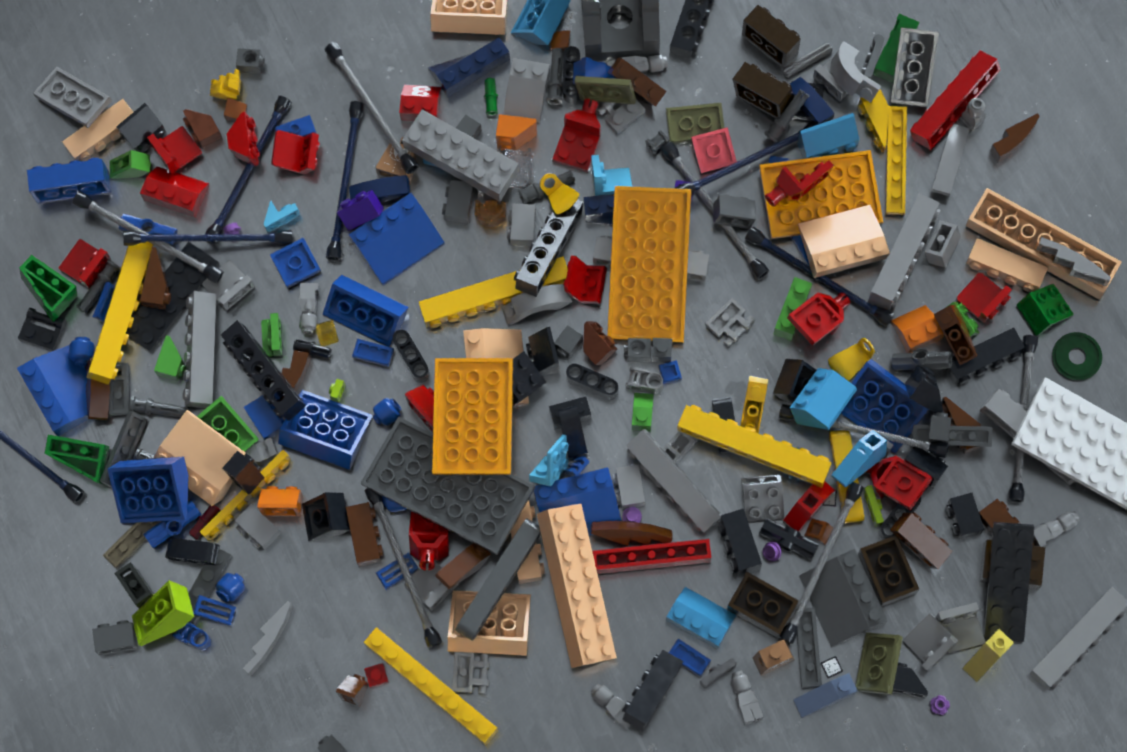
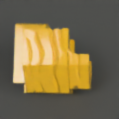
[210,69,241,101]

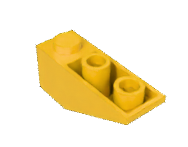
[857,89,888,153]
[740,376,768,433]

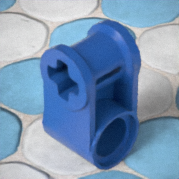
[171,622,211,651]

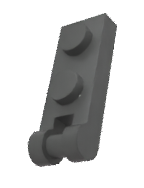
[861,34,884,79]
[109,363,129,416]

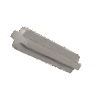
[783,43,833,78]

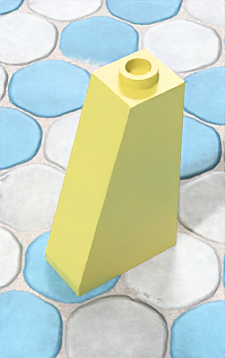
[962,629,1014,682]

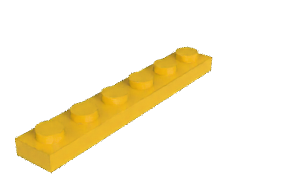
[886,106,907,215]
[200,450,290,541]

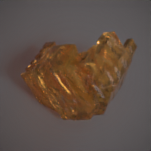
[474,200,507,228]

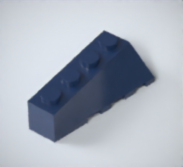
[428,37,510,98]
[583,194,614,225]

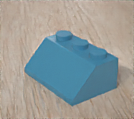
[511,0,571,45]
[797,113,860,159]
[790,368,857,430]
[666,587,737,650]

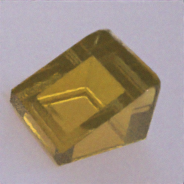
[316,320,339,346]

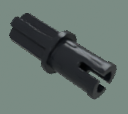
[293,339,332,358]

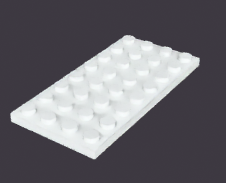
[1011,377,1127,510]

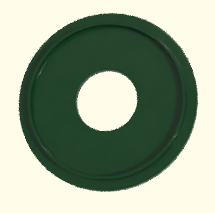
[1052,332,1102,381]

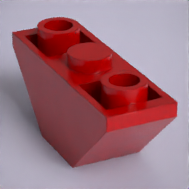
[227,111,260,166]
[783,482,835,532]

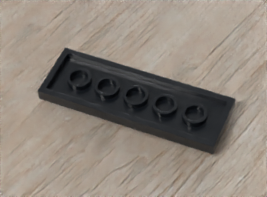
[126,242,219,353]
[984,522,1034,642]

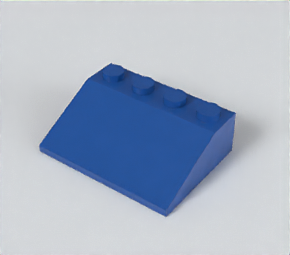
[349,193,445,285]
[17,345,88,436]
[841,359,929,454]
[278,390,373,470]
[107,457,188,523]
[533,467,622,536]

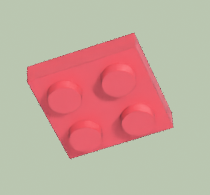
[691,127,737,174]

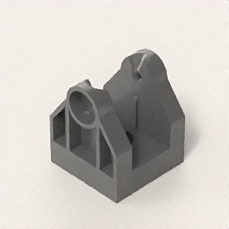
[581,0,660,62]

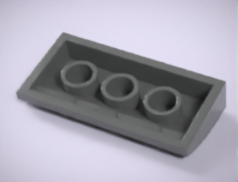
[891,27,939,107]

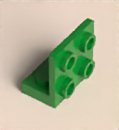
[1016,284,1074,336]

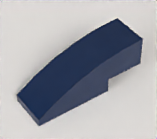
[790,77,835,125]
[349,175,410,203]

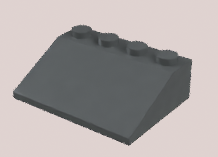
[799,549,888,647]

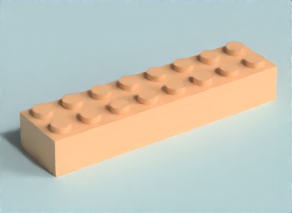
[966,188,1122,300]
[537,504,617,668]

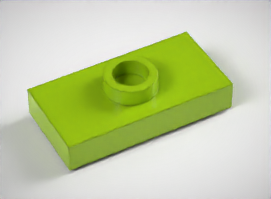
[863,485,884,527]

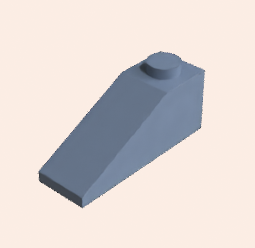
[793,673,857,718]

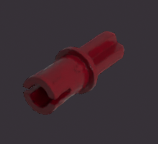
[189,505,221,540]

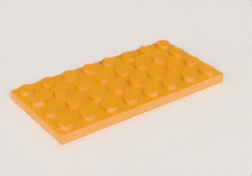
[607,186,691,342]

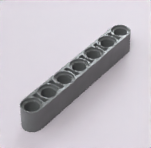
[455,518,541,641]

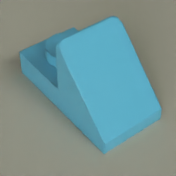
[264,201,300,233]

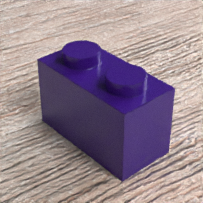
[337,190,384,231]

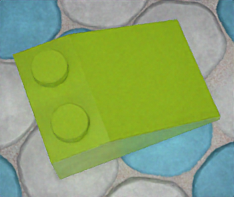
[132,580,194,646]

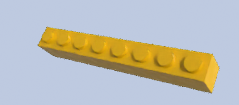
[86,242,153,385]
[419,256,568,328]
[677,405,832,488]
[364,627,498,746]

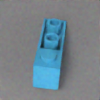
[831,430,887,487]

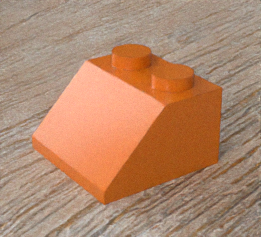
[496,114,537,152]
[891,305,944,353]
[257,486,302,516]

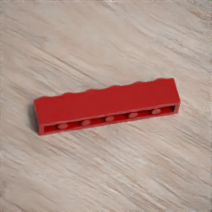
[910,50,1001,150]
[592,539,711,574]

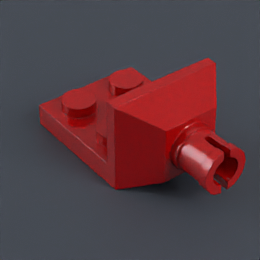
[552,99,601,173]
[765,160,834,207]
[787,292,850,346]
[866,456,933,510]
[409,511,449,571]

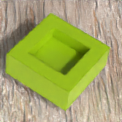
[329,379,346,403]

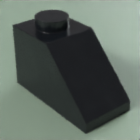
[892,663,928,698]

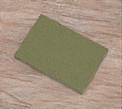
[574,76,636,104]
[666,103,724,145]
[855,632,903,695]

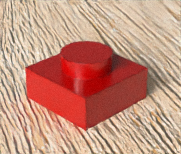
[364,663,389,688]

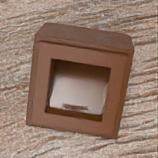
[550,30,571,51]
[224,98,247,121]
[804,518,833,545]

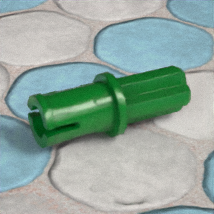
[484,78,498,115]

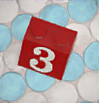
[399,85,441,121]

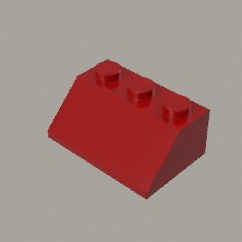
[140,166,209,218]
[404,385,434,433]

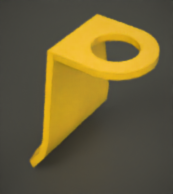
[540,173,579,214]
[828,338,875,381]

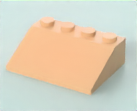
[431,0,508,35]
[798,205,890,278]
[463,328,529,405]
[153,410,246,506]
[448,590,531,656]

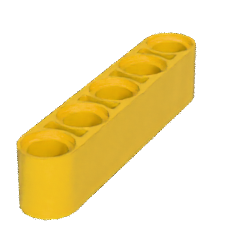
[829,430,864,524]

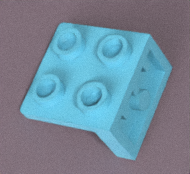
[591,155,632,196]
[529,434,569,487]

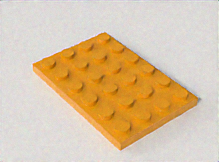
[759,150,883,239]
[432,358,513,475]

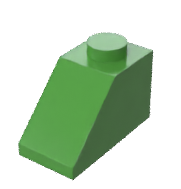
[110,150,151,179]
[154,335,186,382]
[632,393,654,432]

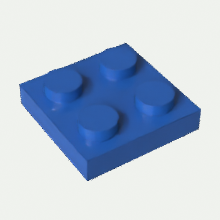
[270,238,321,289]

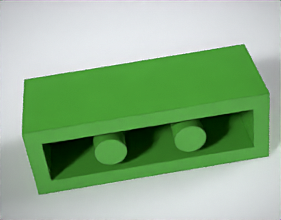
[773,277,812,341]

